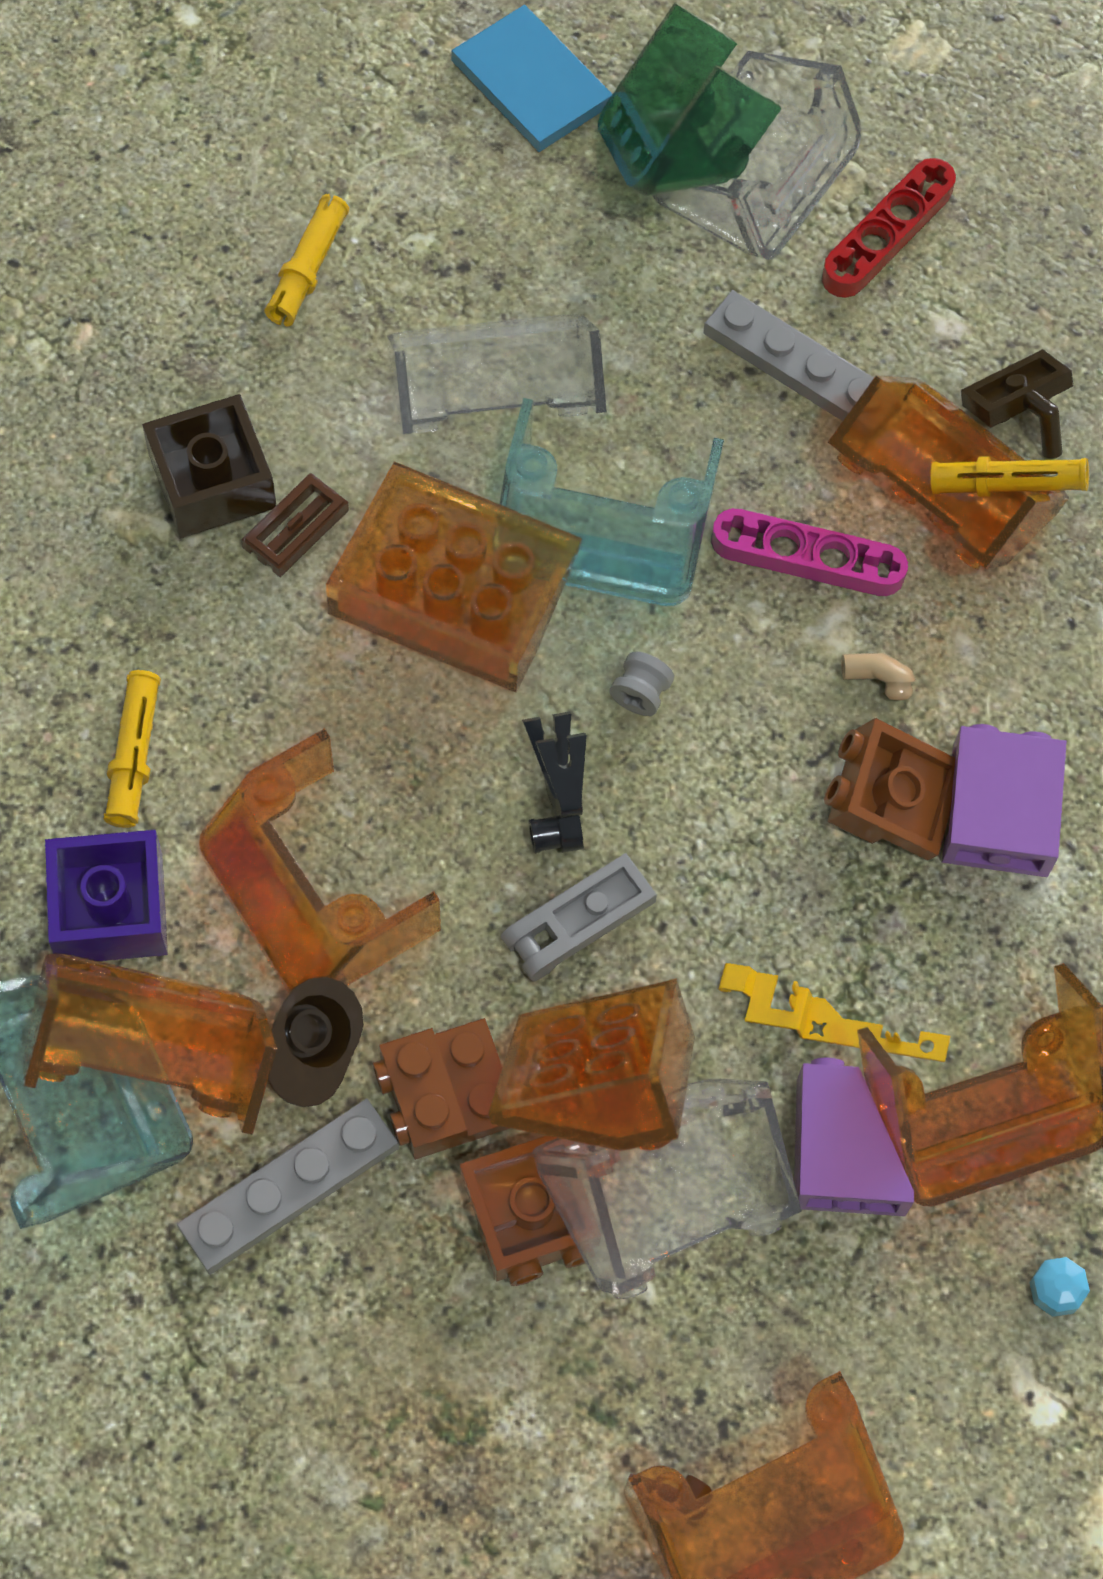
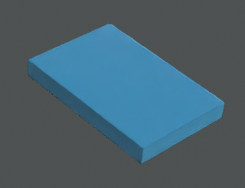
[451,4,613,152]

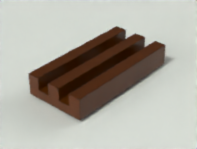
[241,473,349,578]

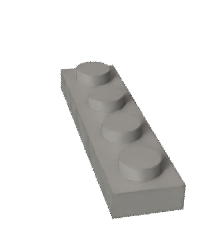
[703,290,896,436]
[177,1099,399,1275]

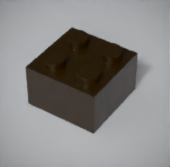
[142,394,276,539]

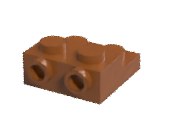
[824,718,955,860]
[372,1018,521,1160]
[460,1129,606,1286]

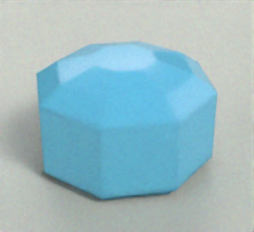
[1029,1257,1090,1317]

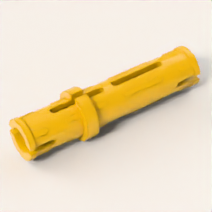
[264,194,349,327]
[930,456,1089,497]
[103,670,161,828]

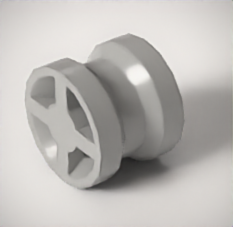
[610,652,674,716]

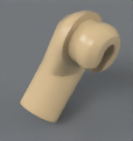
[841,653,915,700]

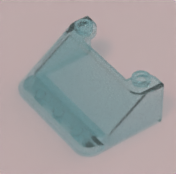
[0,966,193,1229]

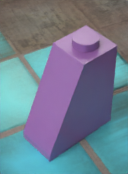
[794,1058,914,1216]

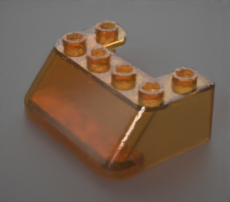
[828,375,1069,570]

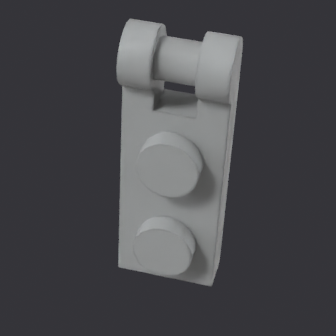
[501,853,657,981]

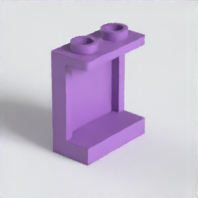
[942,724,1067,877]

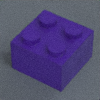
[45,830,168,965]

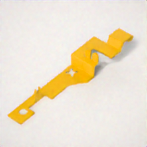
[718,963,951,1062]

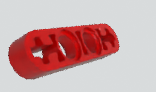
[822,158,956,298]

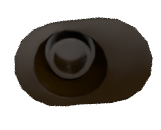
[263,977,364,1107]

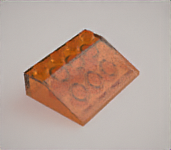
[326,461,582,693]
[488,978,695,1151]

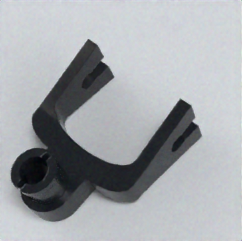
[522,711,587,854]

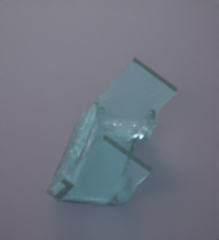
[493,398,724,606]

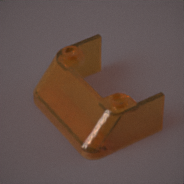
[199,728,441,994]
[23,953,277,1135]
[857,963,1103,1207]

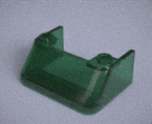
[598,2,782,196]

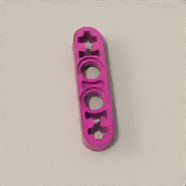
[711,508,908,596]

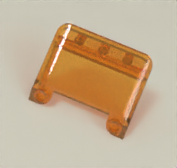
[623,1371,904,1579]

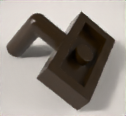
[961,349,1073,459]

